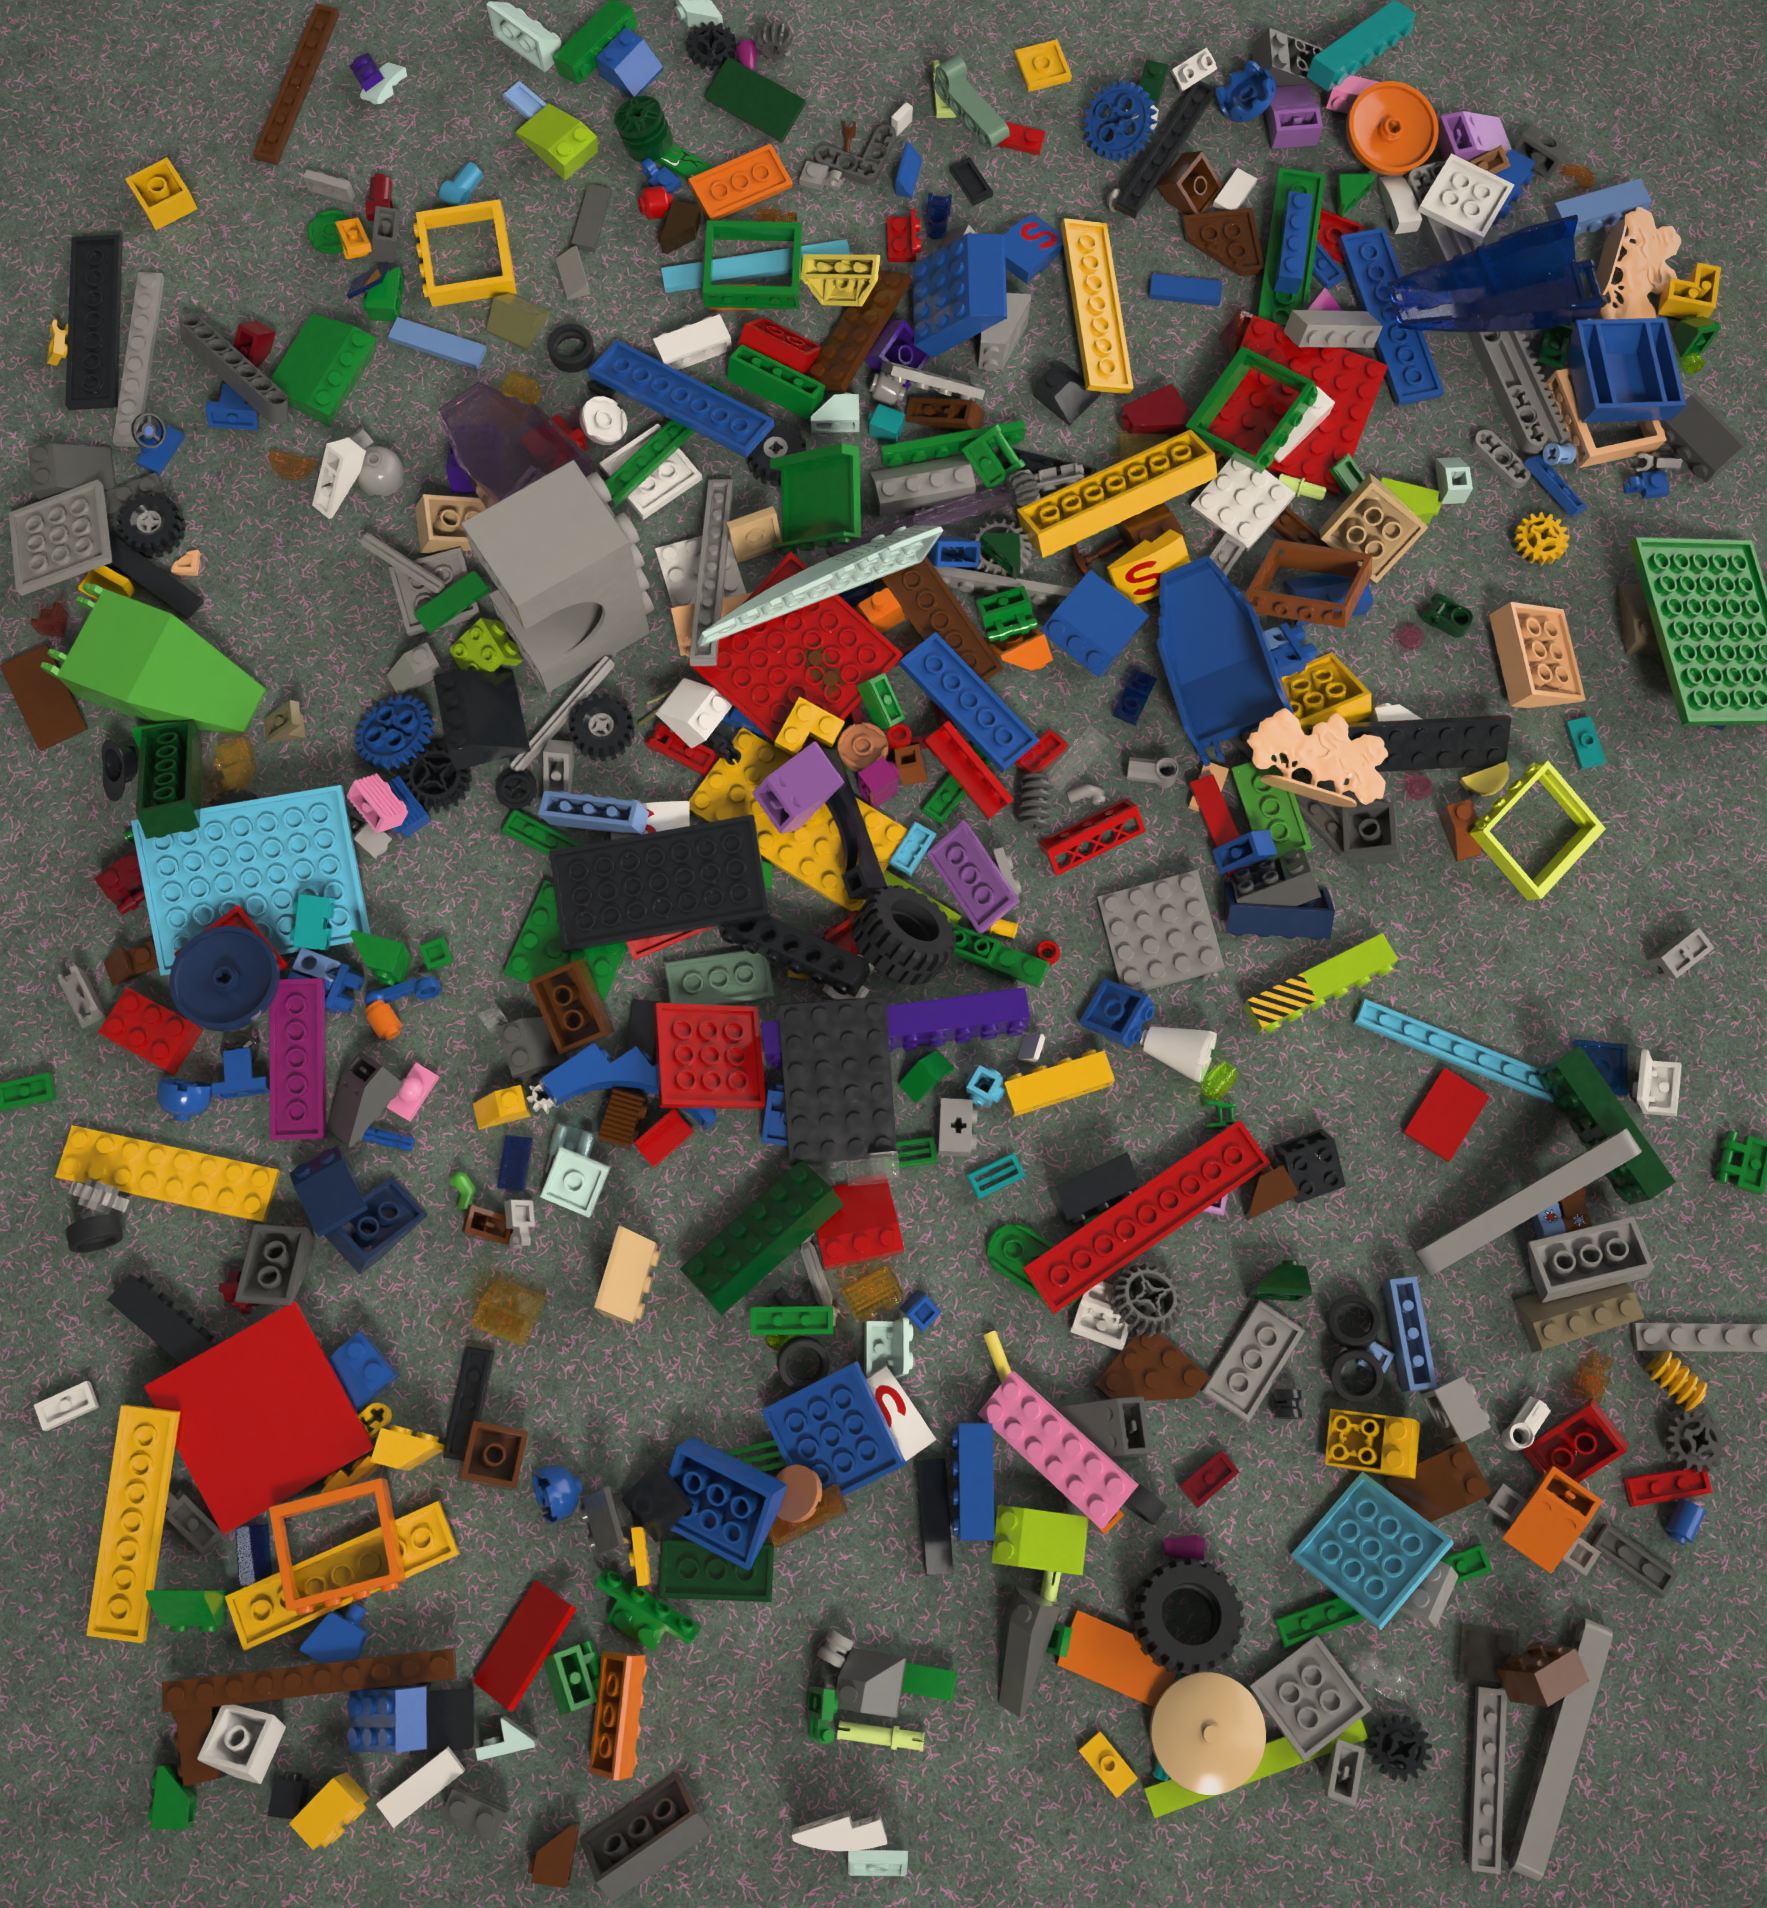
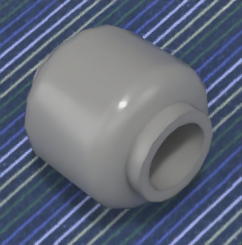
[869,371,906,406]

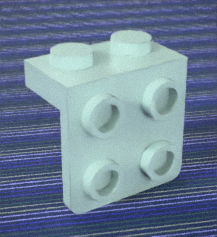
[864,1318,913,1378]

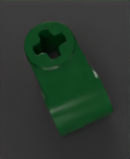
[1421,594,1473,638]

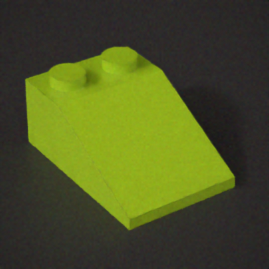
[515,103,598,180]
[991,1505,1089,1576]

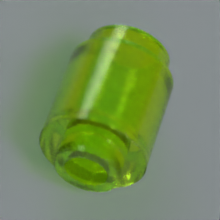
[1200,1061,1239,1101]

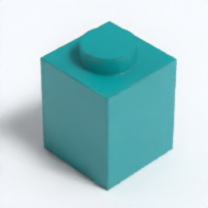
[867,404,905,444]

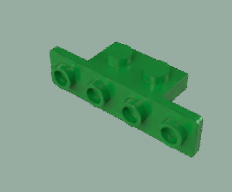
[594,1568,701,1652]

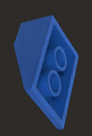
[328,1331,400,1412]

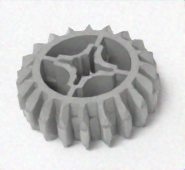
[969,518,1032,578]

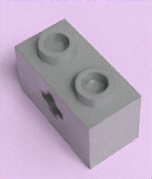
[938,1098,978,1157]

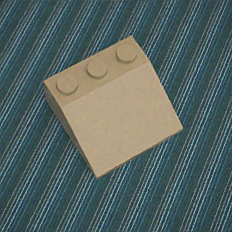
[1319,473,1428,583]
[594,1226,661,1325]

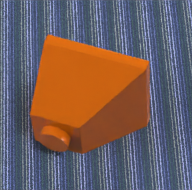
[984,628,1053,671]

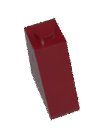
[1118,383,1192,438]

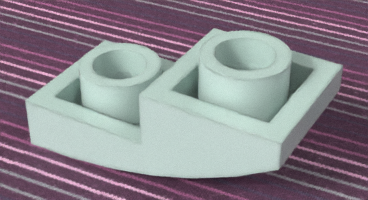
[360,62,407,104]

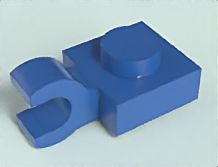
[641,157,682,194]
[1623,471,1670,499]

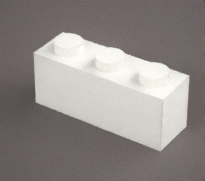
[653,314,732,370]

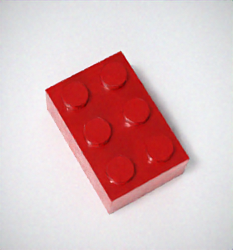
[97,987,203,1076]

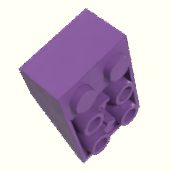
[1265,85,1323,149]
[1437,111,1512,162]
[752,742,844,834]

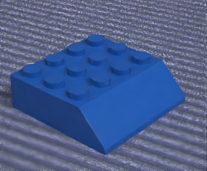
[913,233,1007,358]
[1568,318,1686,423]

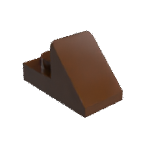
[104,940,159,987]

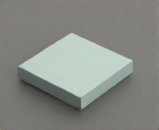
[540,1146,611,1217]
[848,1850,908,1876]

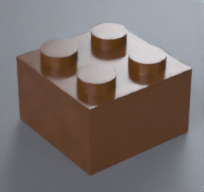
[456,1421,528,1491]
[1497,1642,1589,1707]

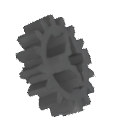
[1663,1411,1729,1473]

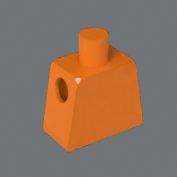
[856,588,905,634]

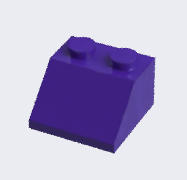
[864,319,930,390]

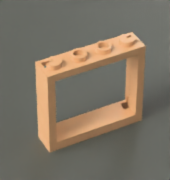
[1546,368,1667,468]

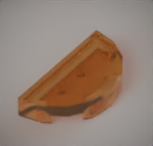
[269,450,318,480]

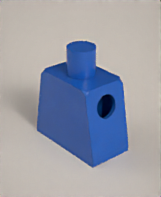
[926,536,981,567]
[299,1601,370,1663]

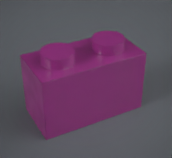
[858,757,899,809]

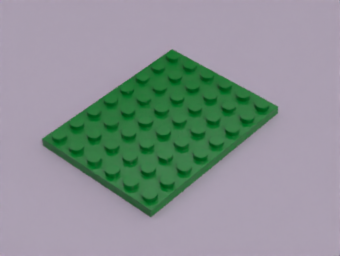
[1629,537,1767,726]

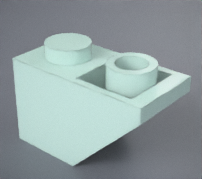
[1435,457,1473,504]

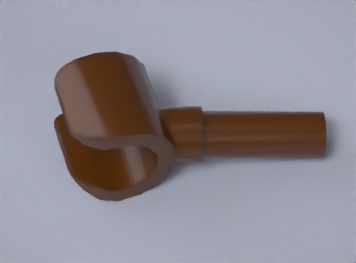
[842,121,856,153]

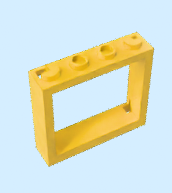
[413,199,517,307]

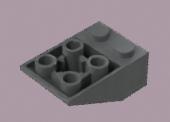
[1252,28,1323,89]
[1230,848,1321,906]
[327,1051,404,1148]
[1055,1397,1152,1461]

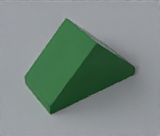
[1334,174,1375,217]
[898,1050,955,1104]

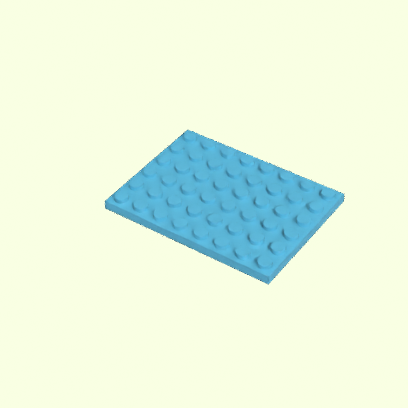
[131,785,371,976]

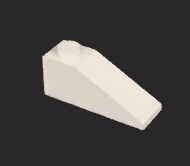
[1262,386,1335,463]
[312,438,366,519]

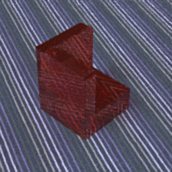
[30,602,69,637]

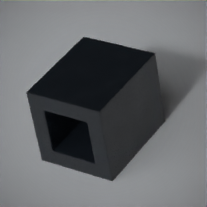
[267,1772,310,1819]

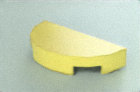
[1459,761,1510,796]

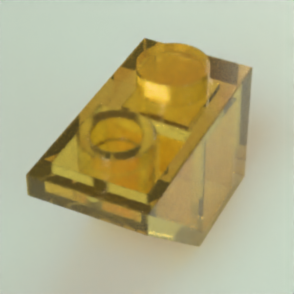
[213,736,258,794]

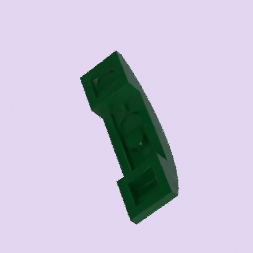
[1537,311,1576,370]

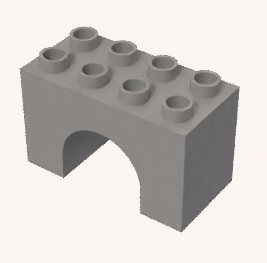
[462,460,654,693]

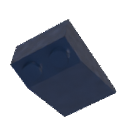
[289,1145,368,1237]
[324,1176,427,1274]

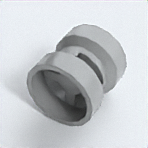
[817,1629,854,1669]

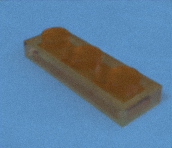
[769,1485,849,1548]

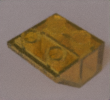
[470,1277,548,1349]

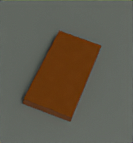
[0,644,88,751]

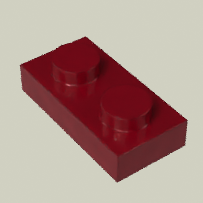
[1179,1450,1240,1508]

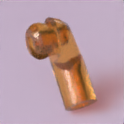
[1563,164,1596,188]

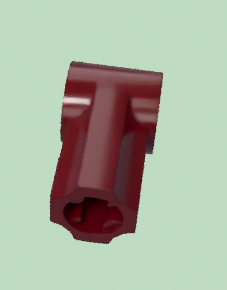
[366,174,393,221]

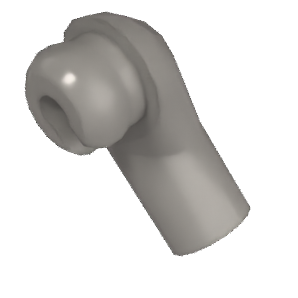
[1067,784,1105,806]

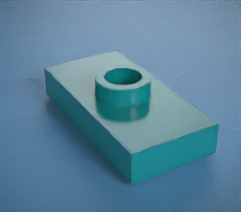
[1564,716,1606,770]

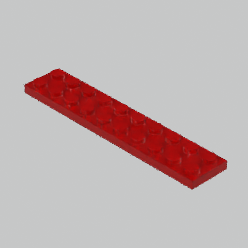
[1022,1120,1271,1315]

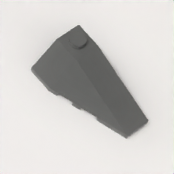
[999,1584,1061,1718]

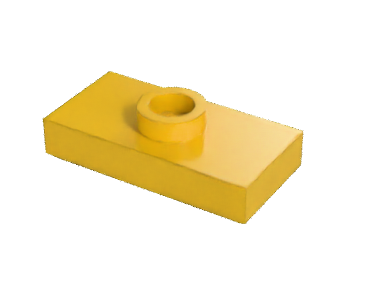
[629,1527,651,1586]
[1078,1731,1138,1798]

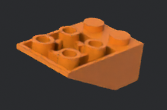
[1502,1466,1603,1574]

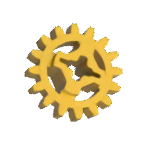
[1513,512,1570,566]

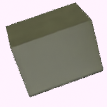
[486,293,551,351]

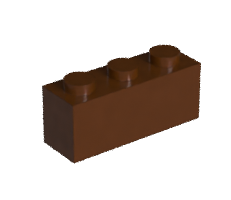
[171,1706,227,1786]

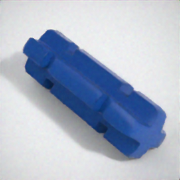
[361,1126,415,1151]

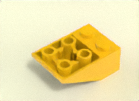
[1325,1409,1420,1479]

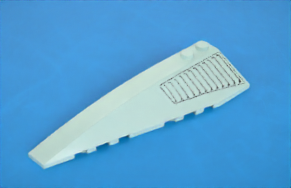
[697,525,943,647]

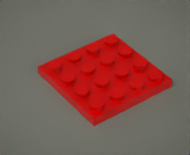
[653,1003,766,1109]

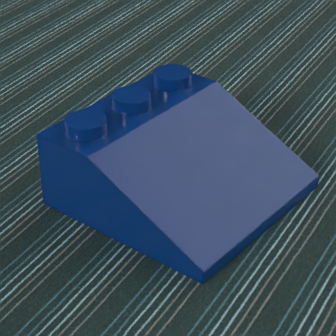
[1040,570,1150,677]

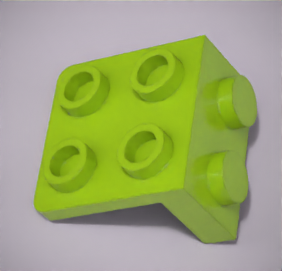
[450,618,523,672]

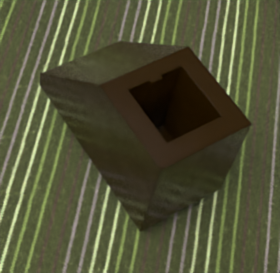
[658,200,701,254]

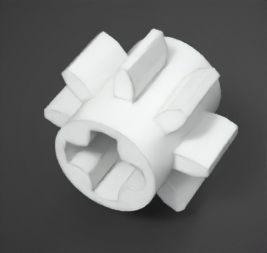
[527,1079,559,1114]

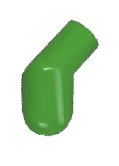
[449,1172,475,1211]

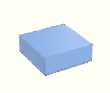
[1356,1342,1395,1374]

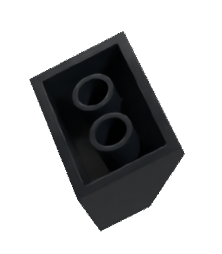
[1050,1152,1139,1225]

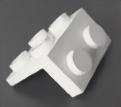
[1633,1049,1682,1116]

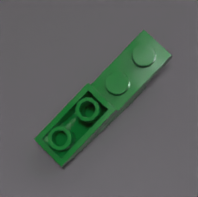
[952,924,1050,989]

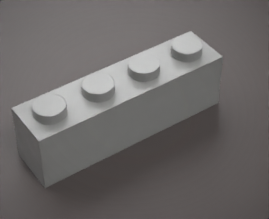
[1284,310,1383,348]

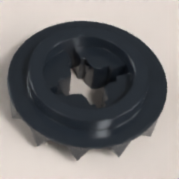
[496,771,537,810]

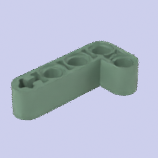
[934,54,1010,149]

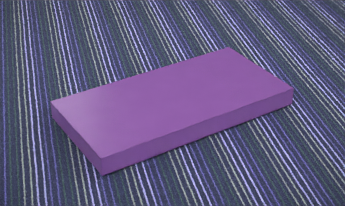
[926,821,1020,934]

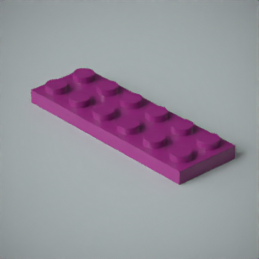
[269,978,326,1140]

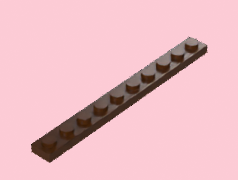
[162,1648,457,1713]

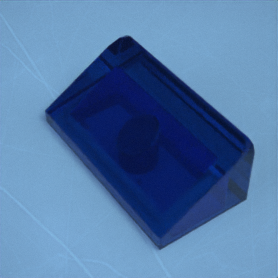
[235,1524,272,1586]

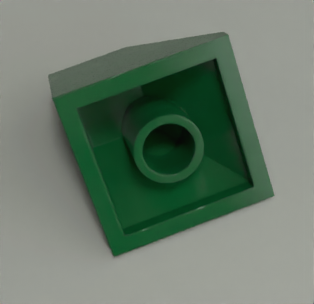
[1247,1260,1312,1302]

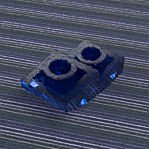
[1112,669,1157,726]

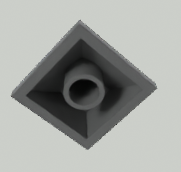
[835,1648,907,1718]

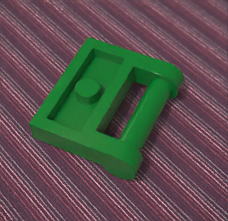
[961,423,1026,490]

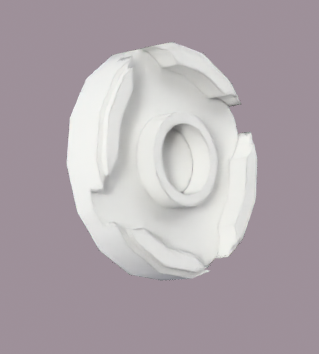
[579,396,628,445]

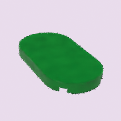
[987,1223,1082,1307]

